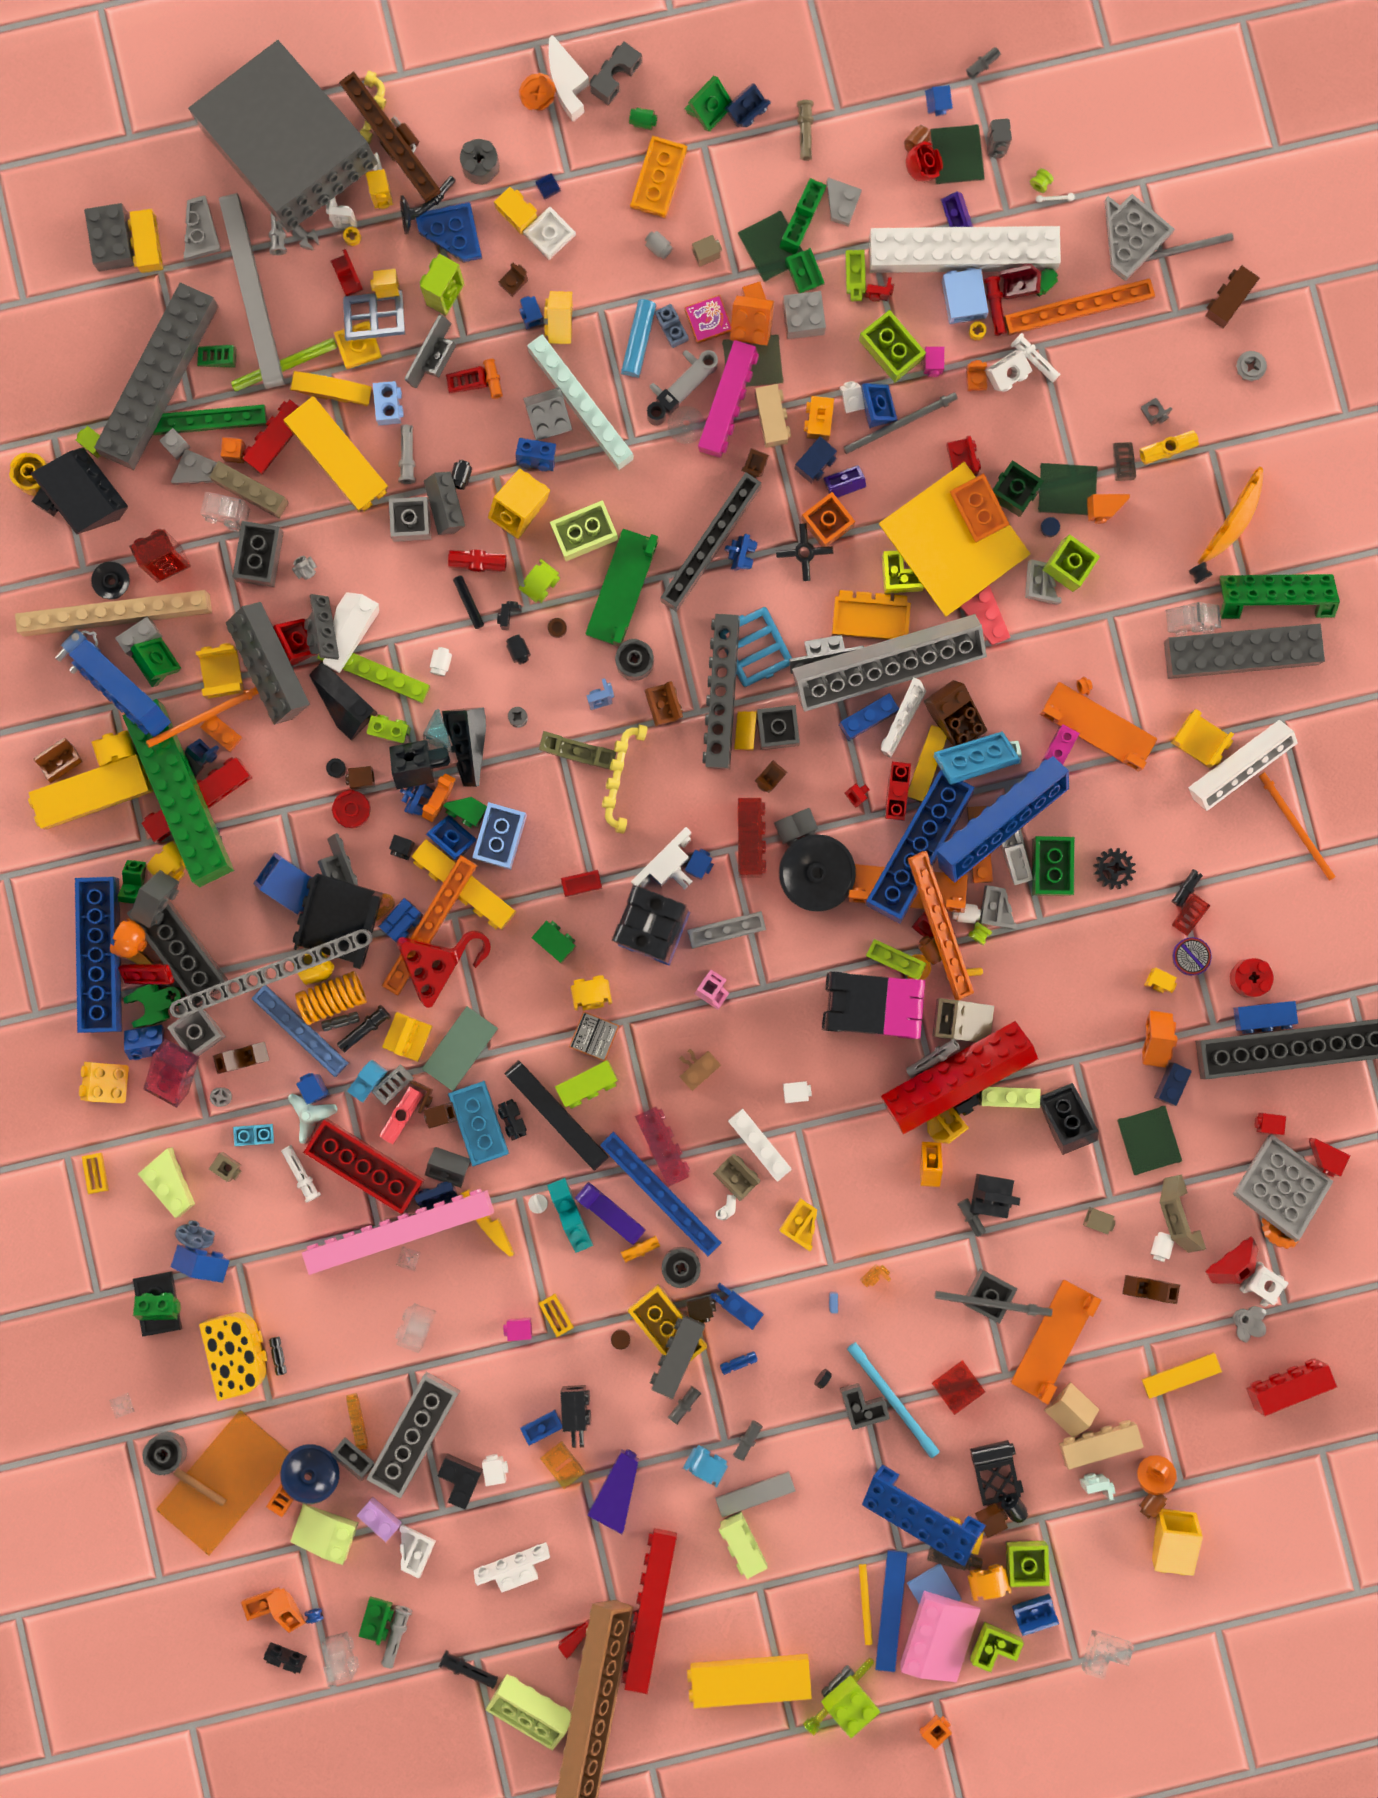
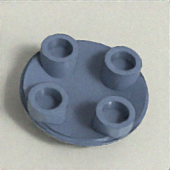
[175,1220,215,1249]

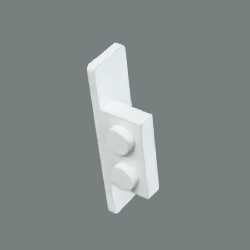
[474,1542,550,1592]

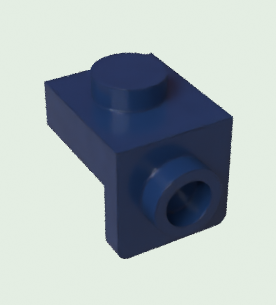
[185,738,219,767]

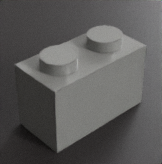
[115,617,163,657]

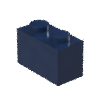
[794,436,837,484]
[1154,1063,1192,1106]

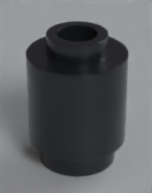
[451,460,473,490]
[506,635,531,665]
[1001,1494,1028,1523]

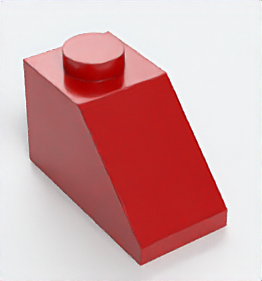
[1309,1138,1351,1178]

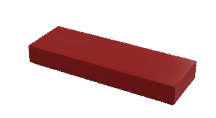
[118,964,175,985]

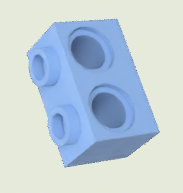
[373,381,404,426]

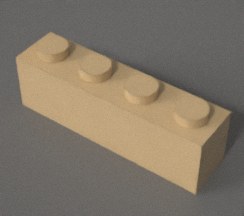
[1059,1420,1144,1469]

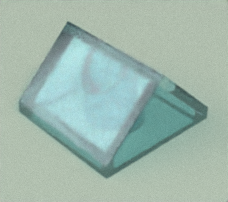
[423,709,451,752]

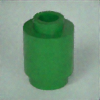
[629,107,657,130]
[1036,268,1058,297]

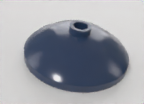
[280,1444,340,1504]

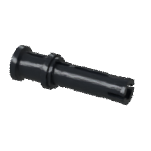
[337,1005,391,1053]
[439,1650,498,1689]

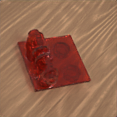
[932,1360,985,1415]

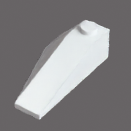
[323,592,379,673]

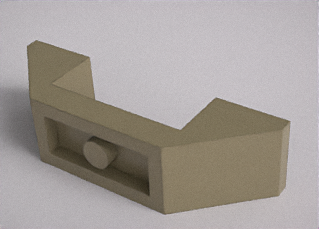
[1160,1174,1206,1253]

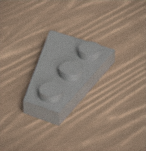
[184,195,221,261]

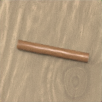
[173,1468,226,1506]

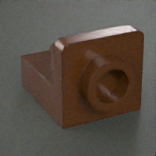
[498,262,528,297]

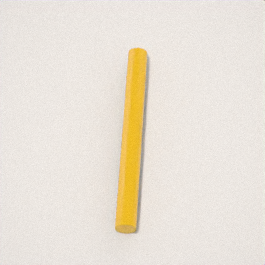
[859,1564,873,1645]

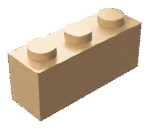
[755,384,791,448]

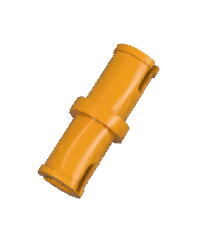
[621,1235,661,1263]

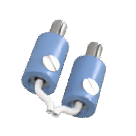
[55,629,101,674]

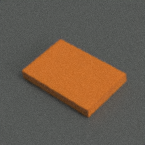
[950,473,1010,543]

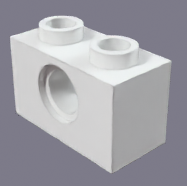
[984,350,1033,392]

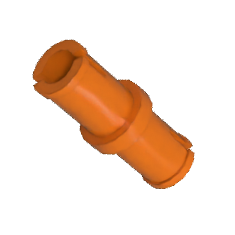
[483,359,503,399]

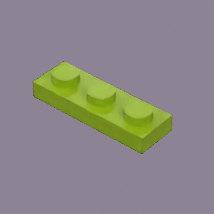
[866,939,927,979]

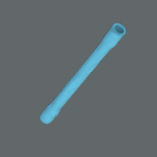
[847,1342,940,1458]

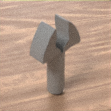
[294,225,319,250]

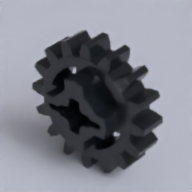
[1093,848,1136,890]

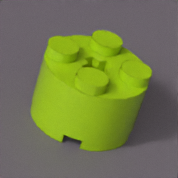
[518,559,560,603]

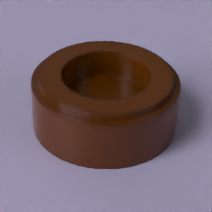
[548,618,567,638]
[611,1329,630,1350]

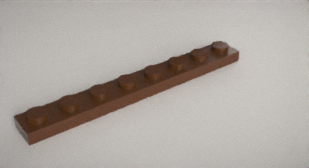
[339,72,441,203]

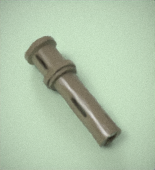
[797,100,814,161]

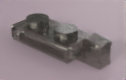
[927,1546,983,1571]

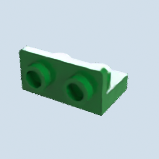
[358,1596,394,1645]

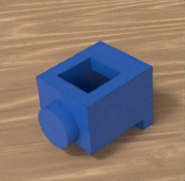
[519,296,544,329]

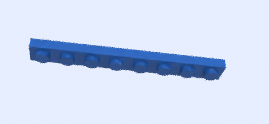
[600,1132,722,1256]

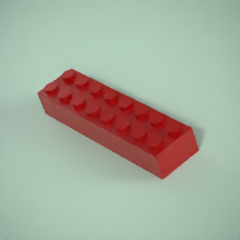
[881,1021,1038,1135]

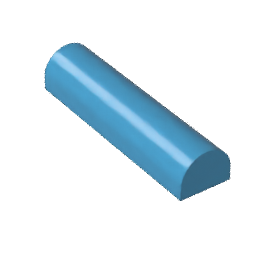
[621,299,656,378]

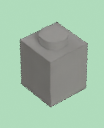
[159,428,191,460]

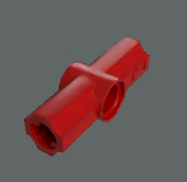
[448,549,507,572]

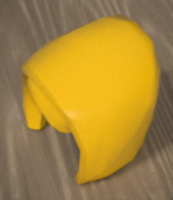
[293,951,334,985]

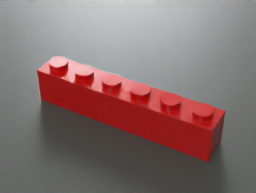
[141,757,252,844]

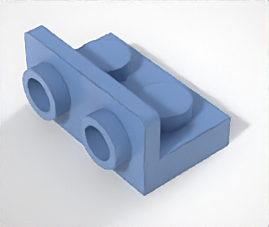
[586,678,614,710]

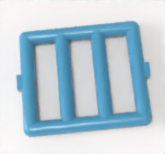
[720,607,792,687]

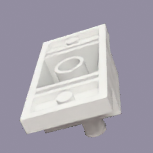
[631,827,693,890]

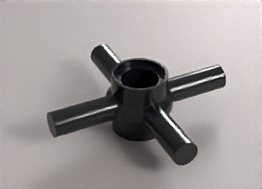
[776,523,834,581]

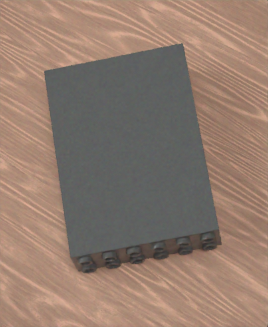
[188,40,378,232]

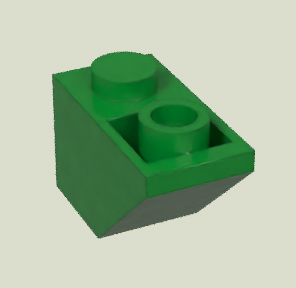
[443,797,487,828]

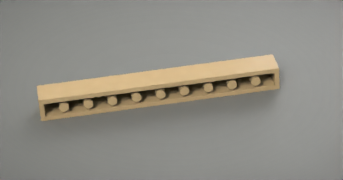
[15,590,212,637]

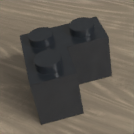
[437,1454,483,1510]

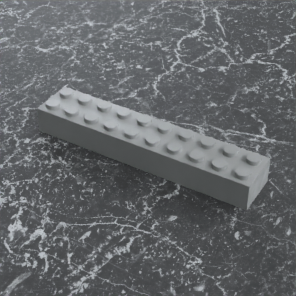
[792,614,987,712]

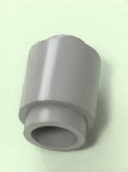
[645,231,673,259]

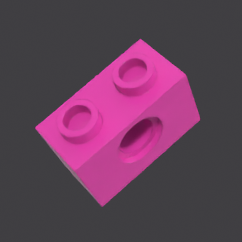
[1041,725,1080,765]

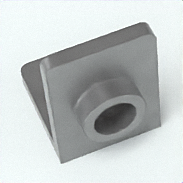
[1141,398,1173,426]

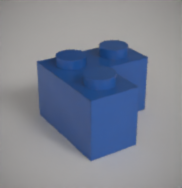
[171,1244,230,1283]

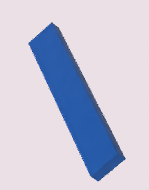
[875,1550,907,1672]

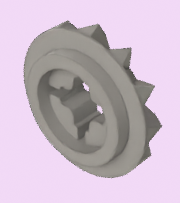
[1236,351,1267,382]

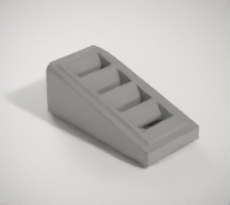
[372,1064,414,1105]

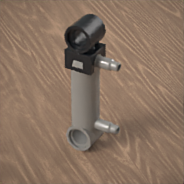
[647,350,718,425]

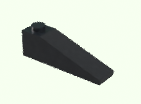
[309,662,377,741]
[442,707,486,787]

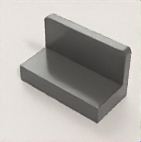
[425,1147,471,1188]

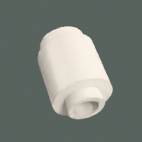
[430,647,452,676]
[952,904,981,924]
[1150,1232,1174,1262]

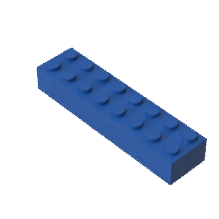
[937,756,1069,883]
[866,770,975,924]
[75,877,122,1033]

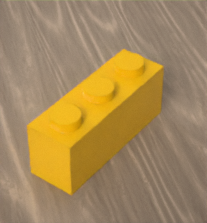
[128,209,164,273]

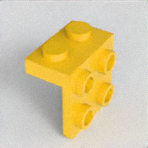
[79,1062,129,1103]

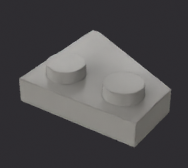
[1025,560,1061,605]
[979,885,1017,929]

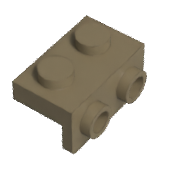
[713,1154,761,1201]

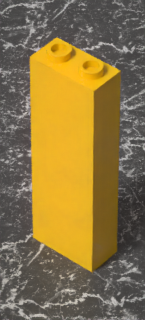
[284,396,388,512]
[28,754,154,830]
[687,1654,812,1708]

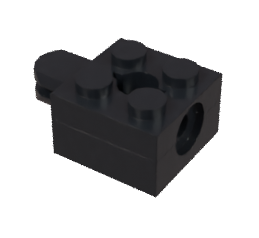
[389,740,450,790]
[560,1385,591,1448]

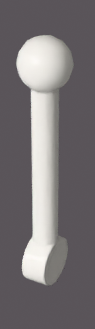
[1036,193,1075,203]

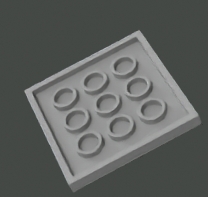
[1233,1134,1333,1242]

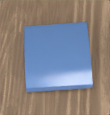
[907,1563,962,1605]

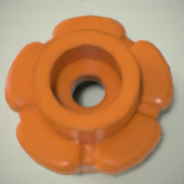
[1076,677,1093,695]

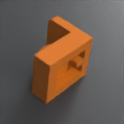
[966,360,987,391]

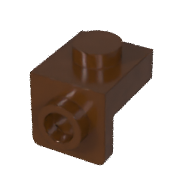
[741,448,769,479]
[755,760,787,793]

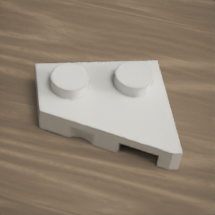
[400,1525,436,1578]

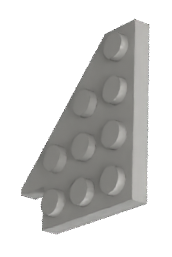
[1105,194,1175,281]

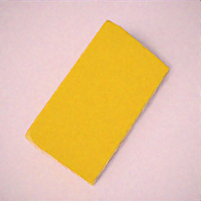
[734,711,757,751]

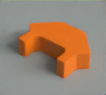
[421,773,456,822]

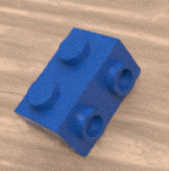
[516,438,556,472]
[124,1025,167,1060]
[1012,1594,1059,1636]

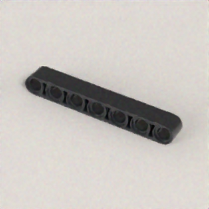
[504,1060,609,1171]

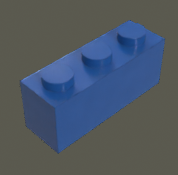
[839,693,899,741]
[1233,1001,1298,1034]

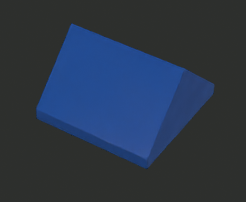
[861,383,898,428]
[426,815,477,861]

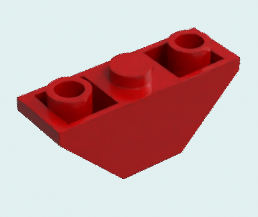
[885,761,911,821]
[1205,1236,1258,1284]

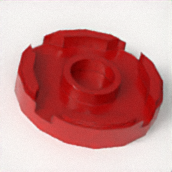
[332,790,371,829]

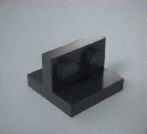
[970,1174,1020,1219]

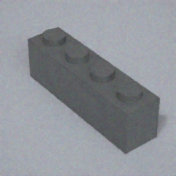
[650,1315,705,1400]

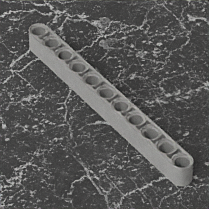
[219,193,285,389]
[170,929,372,1018]

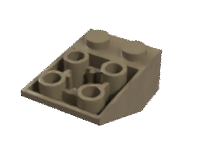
[932,998,994,1042]

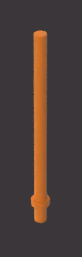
[146,687,259,748]
[1258,772,1336,881]

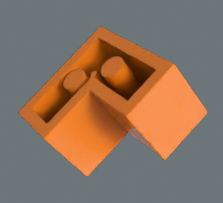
[1142,1010,1177,1068]

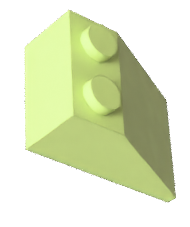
[290,1504,359,1565]

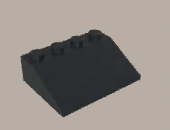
[31,447,129,535]

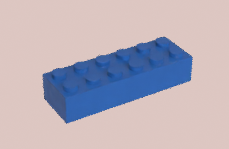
[69,639,171,737]

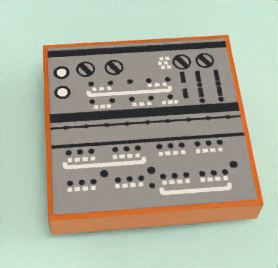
[569,1011,619,1061]

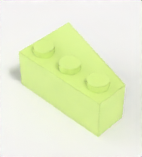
[138,1147,195,1218]
[719,1511,768,1579]

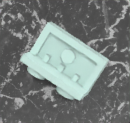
[1080,1473,1115,1501]

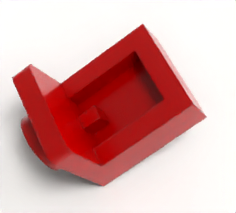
[865,277,894,302]

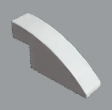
[549,35,589,122]

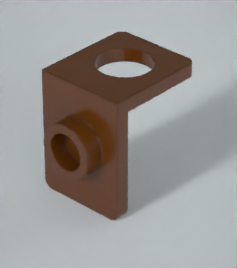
[410,1080,433,1114]

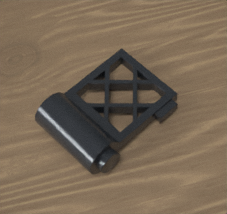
[970,1440,1024,1506]

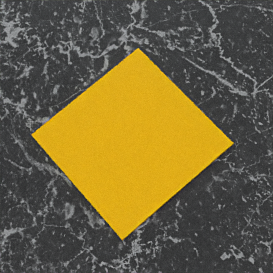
[878,462,1030,617]

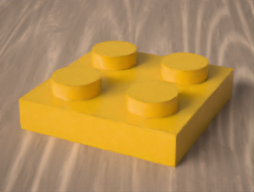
[333,321,382,370]

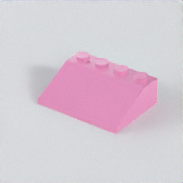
[900,1591,980,1682]

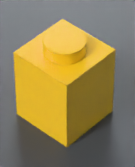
[370,269,399,298]

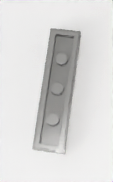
[687,911,766,949]
[716,1471,796,1517]

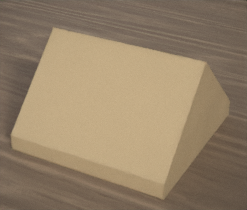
[1044,1382,1100,1437]

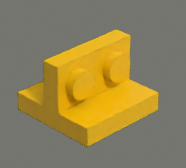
[382,1012,433,1062]

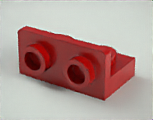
[946,435,981,476]

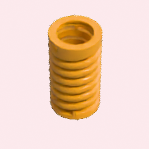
[295,971,367,1025]

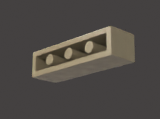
[209,461,289,519]

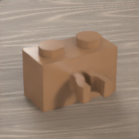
[679,1049,721,1091]

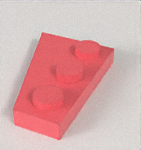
[960,585,1011,645]

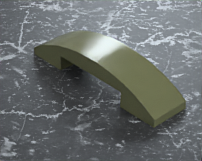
[539,731,616,769]

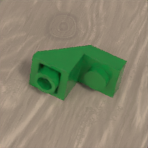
[118,860,146,904]

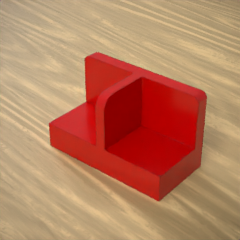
[331,249,363,296]

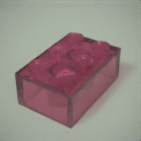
[143,1039,200,1108]

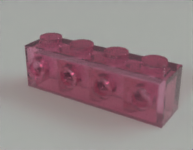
[635,1106,691,1187]

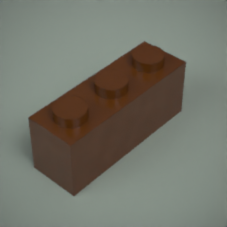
[1205,265,1260,329]

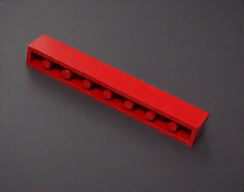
[621,1528,677,1694]

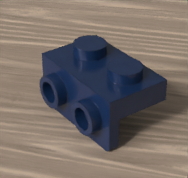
[725,83,771,128]
[414,1182,458,1210]

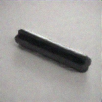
[453,576,484,629]

